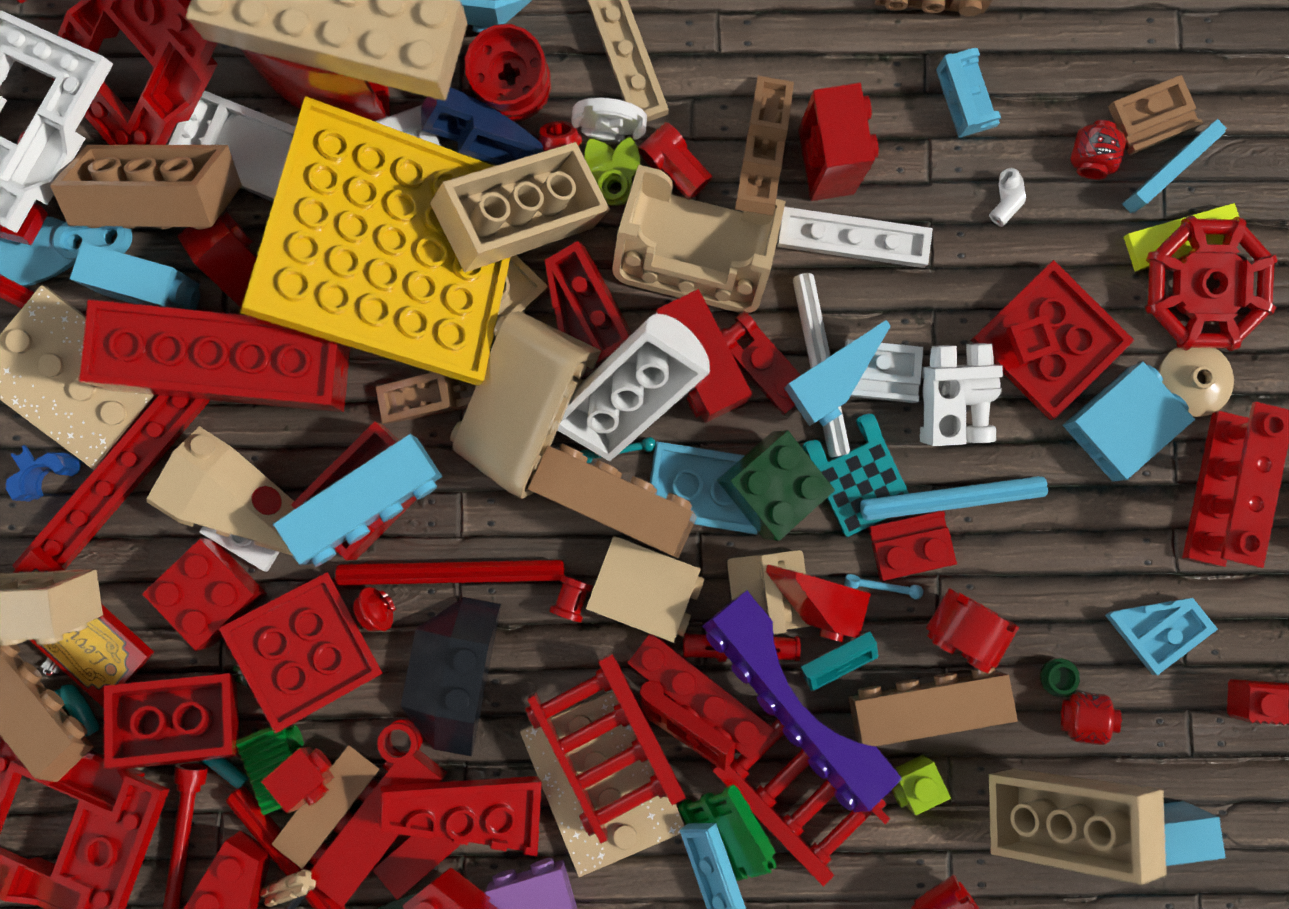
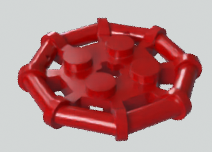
[1144,215,1278,351]

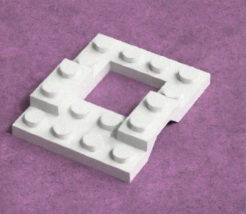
[0,10,113,233]

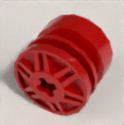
[465,24,551,122]

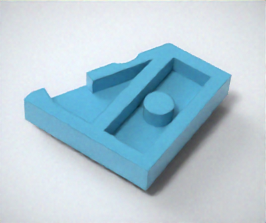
[1105,598,1218,675]

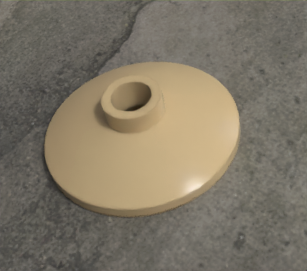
[1158,347,1234,417]

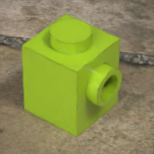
[891,755,951,816]

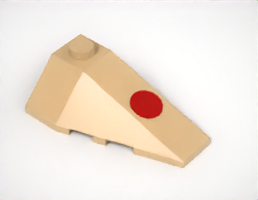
[147,426,295,556]

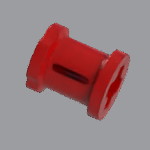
[549,575,594,623]

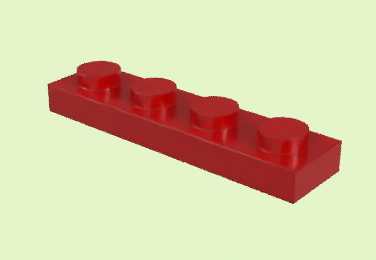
[628,634,774,761]

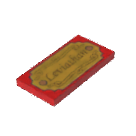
[13,547,154,708]

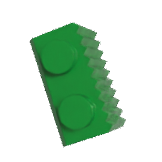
[236,725,304,815]

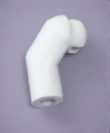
[989,168,1026,227]

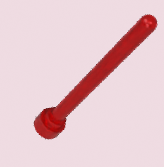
[163,763,208,909]

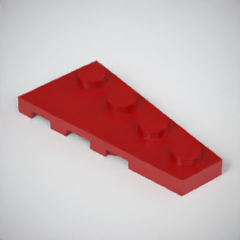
[379,776,542,856]

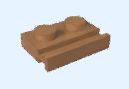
[1108,75,1203,155]

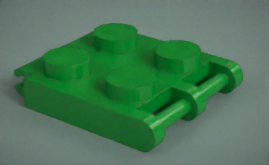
[678,785,776,881]

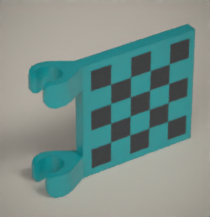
[802,414,909,537]

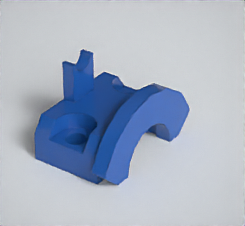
[6,445,82,502]

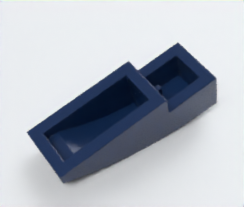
[421,87,543,165]

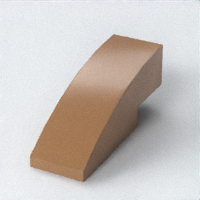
[272,745,380,869]

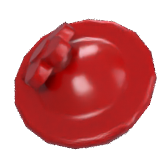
[537,121,582,151]
[353,587,396,632]

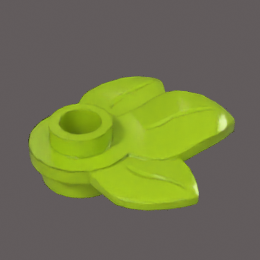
[584,137,641,207]

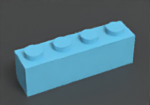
[273,434,443,567]

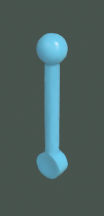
[844,574,924,599]

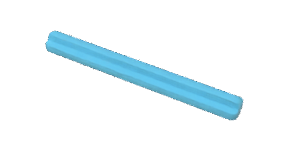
[860,476,1048,521]

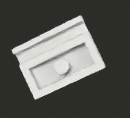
[845,339,923,403]

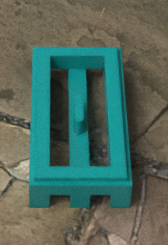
[801,632,878,691]

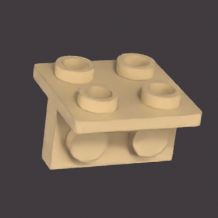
[727,550,811,634]

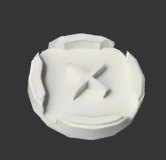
[571,98,647,142]

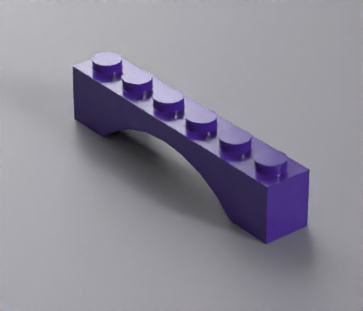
[702,590,902,812]

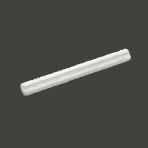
[793,273,850,457]

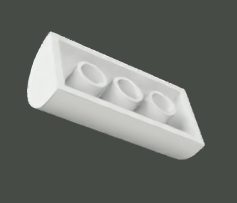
[557,314,710,461]

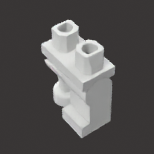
[920,343,1003,446]

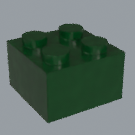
[717,430,835,541]

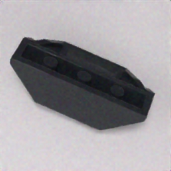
[401,597,501,757]

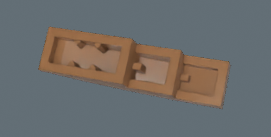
[735,76,794,216]
[375,372,477,424]

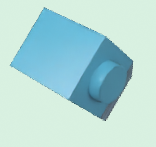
[784,320,891,427]

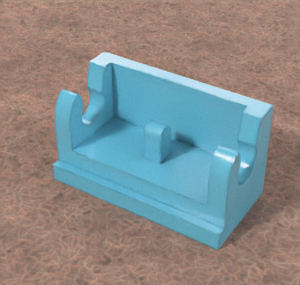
[936,48,1001,138]

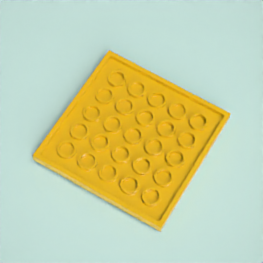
[241,96,510,386]

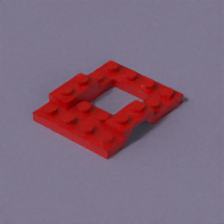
[52,0,218,145]
[0,735,170,909]

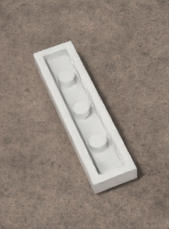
[777,207,933,268]

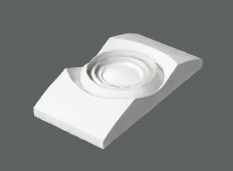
[168,90,295,202]

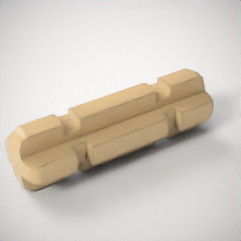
[260,870,316,907]

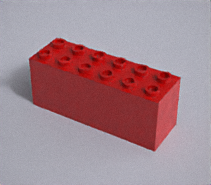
[79,300,351,413]

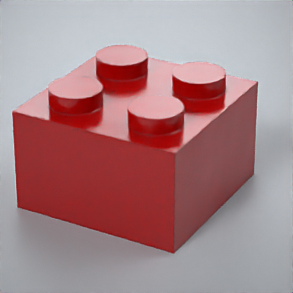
[142,539,267,651]

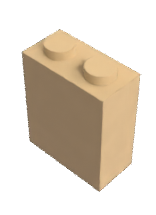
[586,536,704,642]

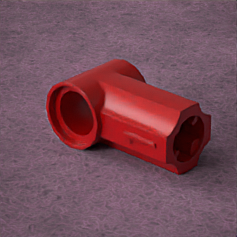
[637,122,712,200]

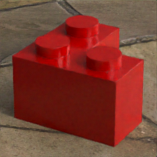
[177,212,258,308]

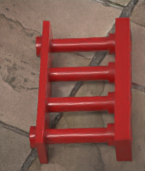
[1182,402,1289,568]
[525,652,686,844]
[710,718,891,887]

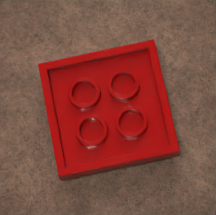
[971,260,1135,420]
[219,572,383,734]

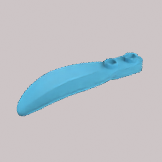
[0,217,132,287]

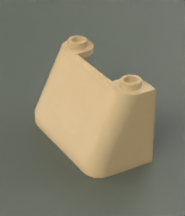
[612,165,786,313]
[450,311,601,498]

